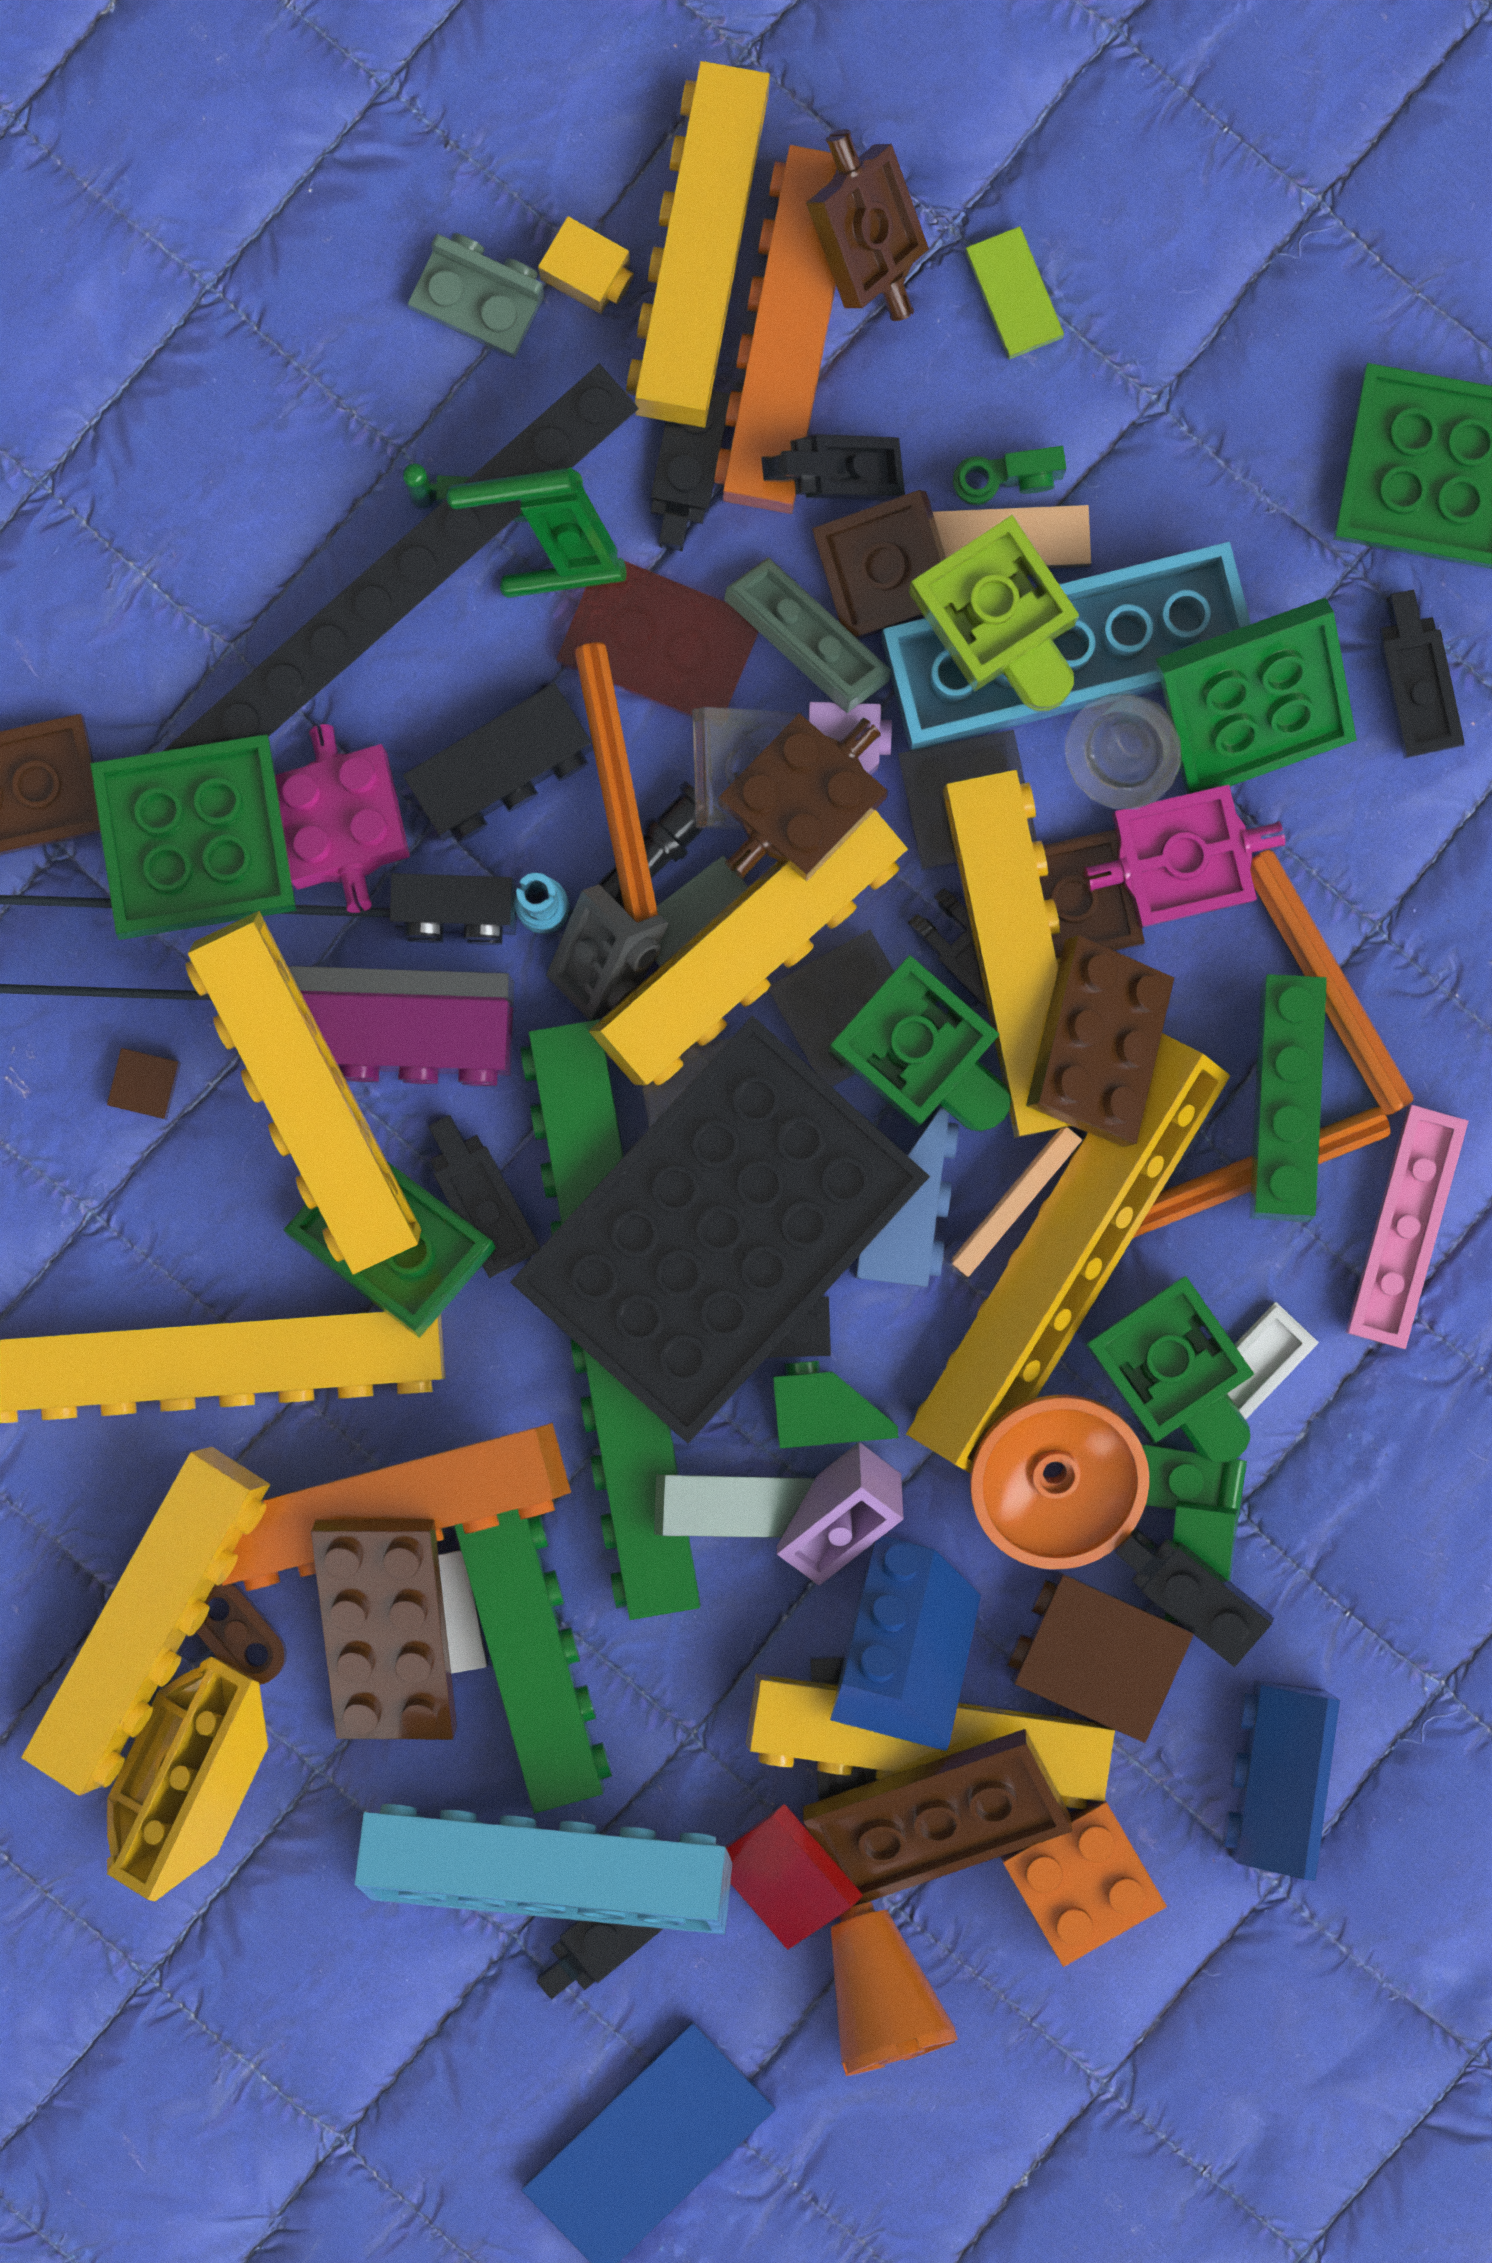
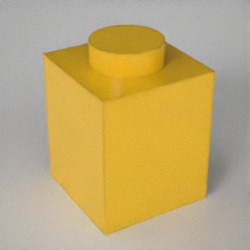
[538,216,634,314]

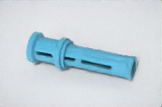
[514,872,570,934]

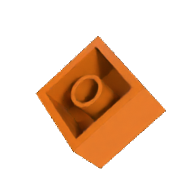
[1000,1800,1167,1967]

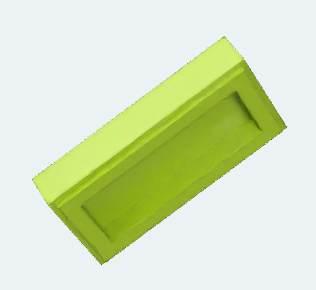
[965,226,1064,360]

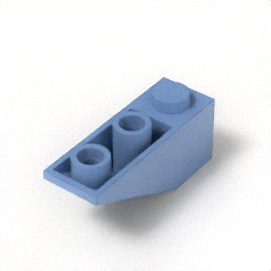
[855,1108,959,1287]

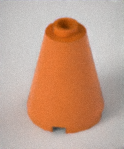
[830,1902,958,2076]

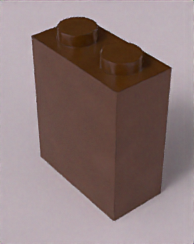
[1006,1572,1194,1743]

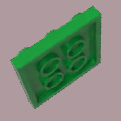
[1333,363,1492,569]
[1156,597,1357,794]
[90,734,297,940]

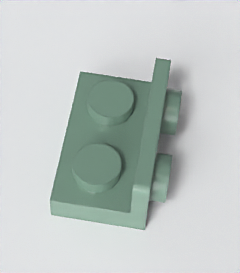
[408,233,545,359]

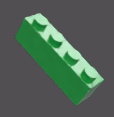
[1249,974,1327,1222]

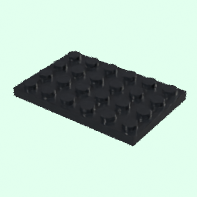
[510,1015,930,1444]

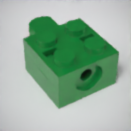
[827,955,1011,1132]
[1084,1276,1255,1463]

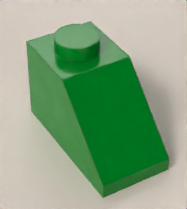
[773,1361,899,1449]

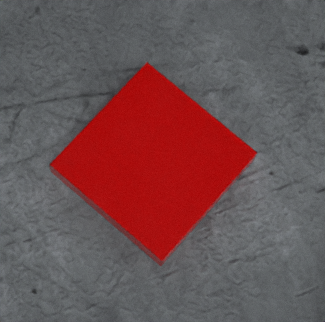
[724,1804,863,1950]

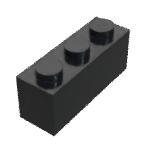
[403,682,593,843]

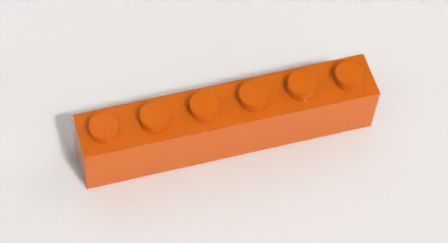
[714,145,837,514]
[222,1423,571,1591]

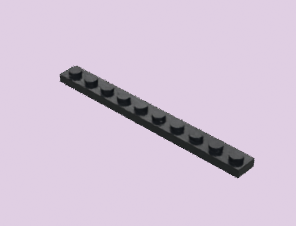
[163,363,639,751]

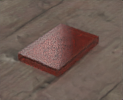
[556,561,760,729]

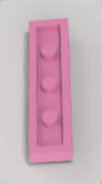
[1345,1105,1469,1349]

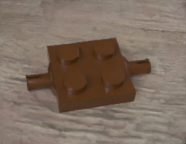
[806,129,929,321]
[718,713,888,882]

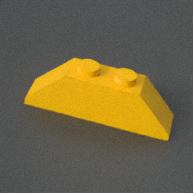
[107,1656,268,1901]

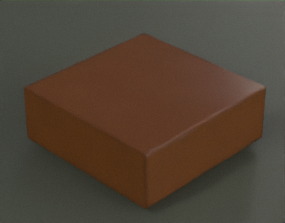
[107,1048,181,1120]

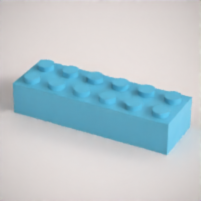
[881,542,1251,753]
[355,1804,732,1935]

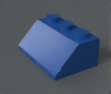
[830,1536,981,1751]
[1223,1680,1340,1881]

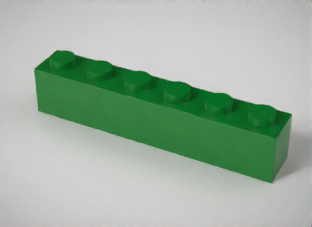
[454,1509,612,1814]

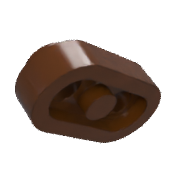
[196,1583,287,1685]

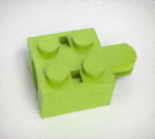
[908,515,1079,712]

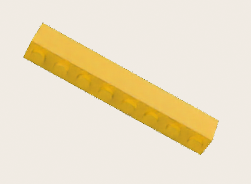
[906,1033,1231,1473]
[0,1312,446,1424]

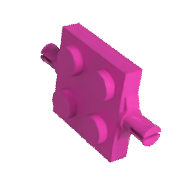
[275,724,410,913]
[1084,785,1285,928]

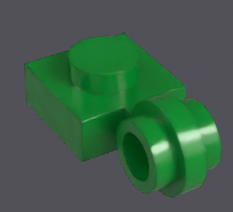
[952,446,1067,505]

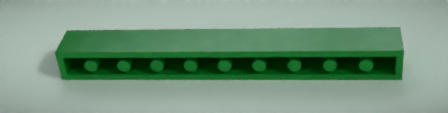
[520,1019,701,1620]

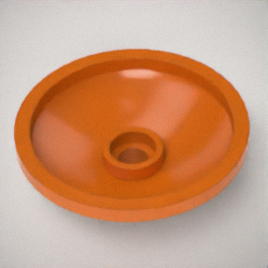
[970,1394,1149,1569]

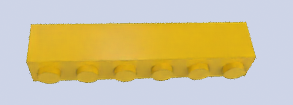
[626,61,770,428]
[942,770,1072,1138]
[588,810,908,1086]
[185,911,421,1275]
[21,1446,270,1796]
[745,1673,1115,1809]

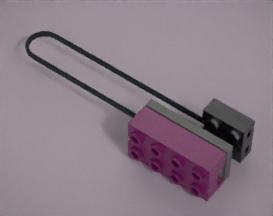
[0,873,517,1086]

